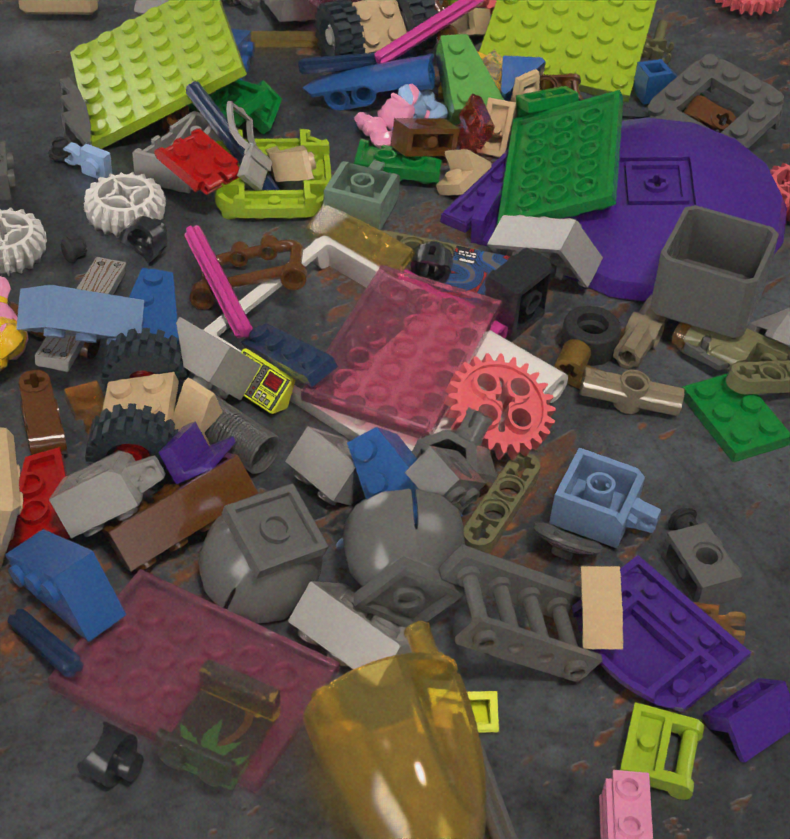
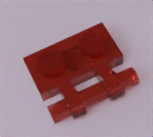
[456,93,495,154]

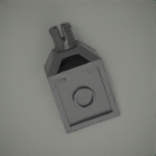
[412,407,497,514]

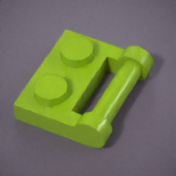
[620,702,704,800]

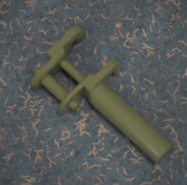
[642,20,674,63]

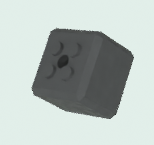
[650,205,779,339]

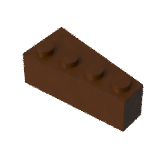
[101,453,258,571]

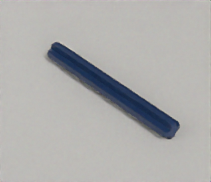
[298,49,417,75]
[186,81,279,190]

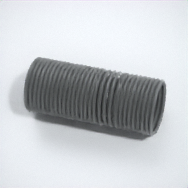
[205,395,280,474]

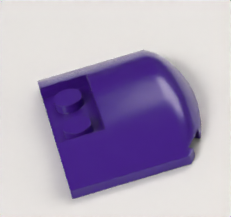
[572,555,751,713]

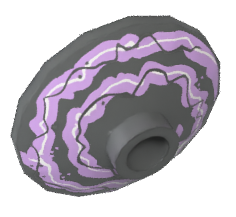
[533,522,603,560]

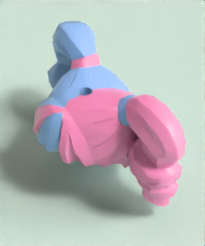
[354,84,448,149]

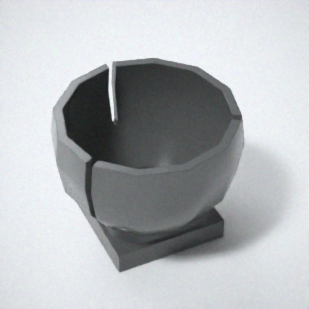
[198,483,329,624]
[343,489,465,631]

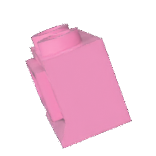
[599,770,653,839]

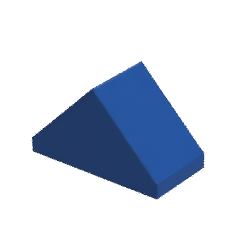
[500,55,546,101]

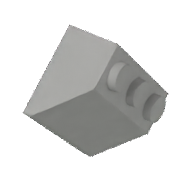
[288,581,432,688]

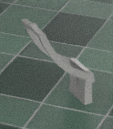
[227,101,272,190]

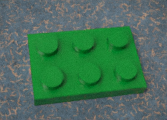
[188,79,272,128]
[682,373,790,463]

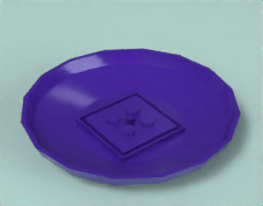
[561,118,787,302]

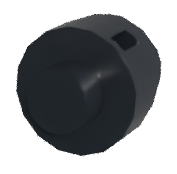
[120,216,168,263]
[410,241,454,288]
[77,721,144,788]

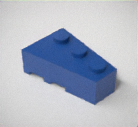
[129,268,179,345]
[347,427,463,530]

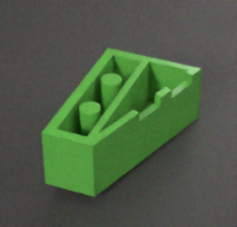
[435,34,504,125]

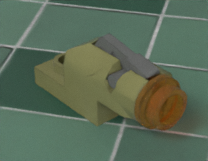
[672,322,790,372]

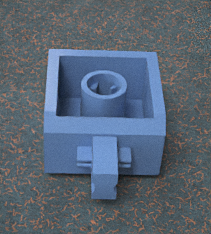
[549,448,661,548]

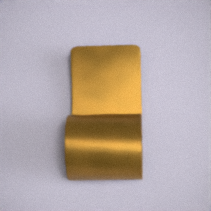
[554,339,616,389]

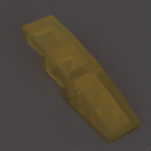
[306,204,415,277]

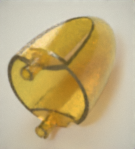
[303,621,487,839]

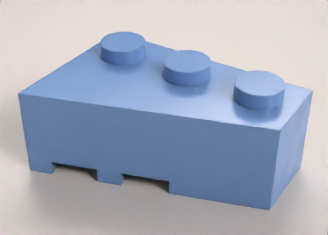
[17,285,144,345]

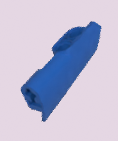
[302,54,435,110]

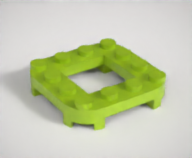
[215,129,332,219]

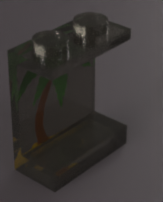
[156,659,280,791]

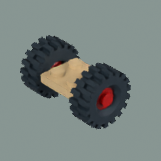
[85,328,191,490]

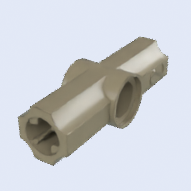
[613,295,669,370]
[579,367,684,416]

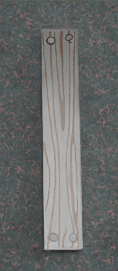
[35,257,127,372]

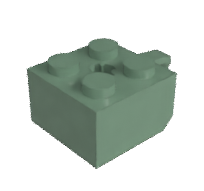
[323,160,400,231]

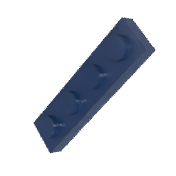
[241,323,338,387]

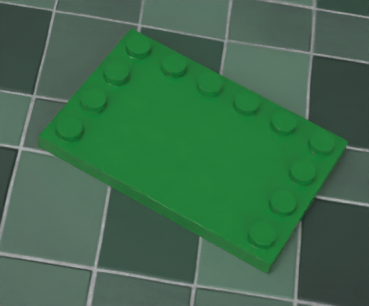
[497,90,623,225]

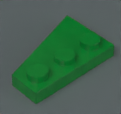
[354,138,442,184]

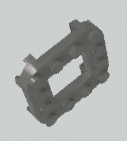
[648,54,784,149]

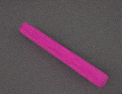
[374,0,484,64]
[184,225,253,338]

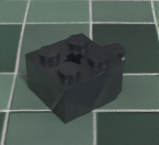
[482,247,557,342]

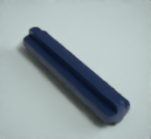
[8,609,84,678]

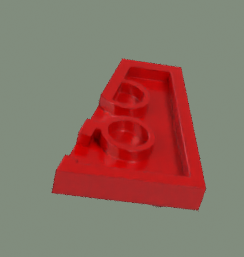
[5,447,71,556]

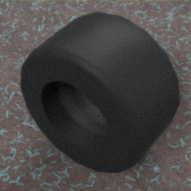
[561,306,621,365]

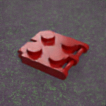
[154,128,240,195]

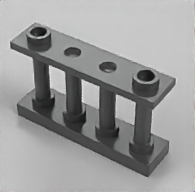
[438,544,603,682]

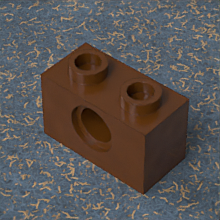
[390,118,459,156]

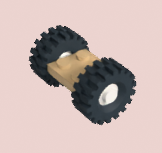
[314,0,438,57]

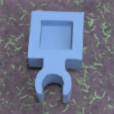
[63,142,112,179]

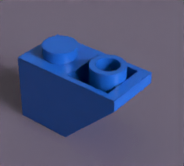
[632,59,678,104]

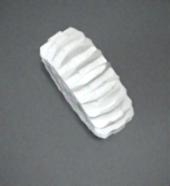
[83,172,166,238]
[0,207,47,276]

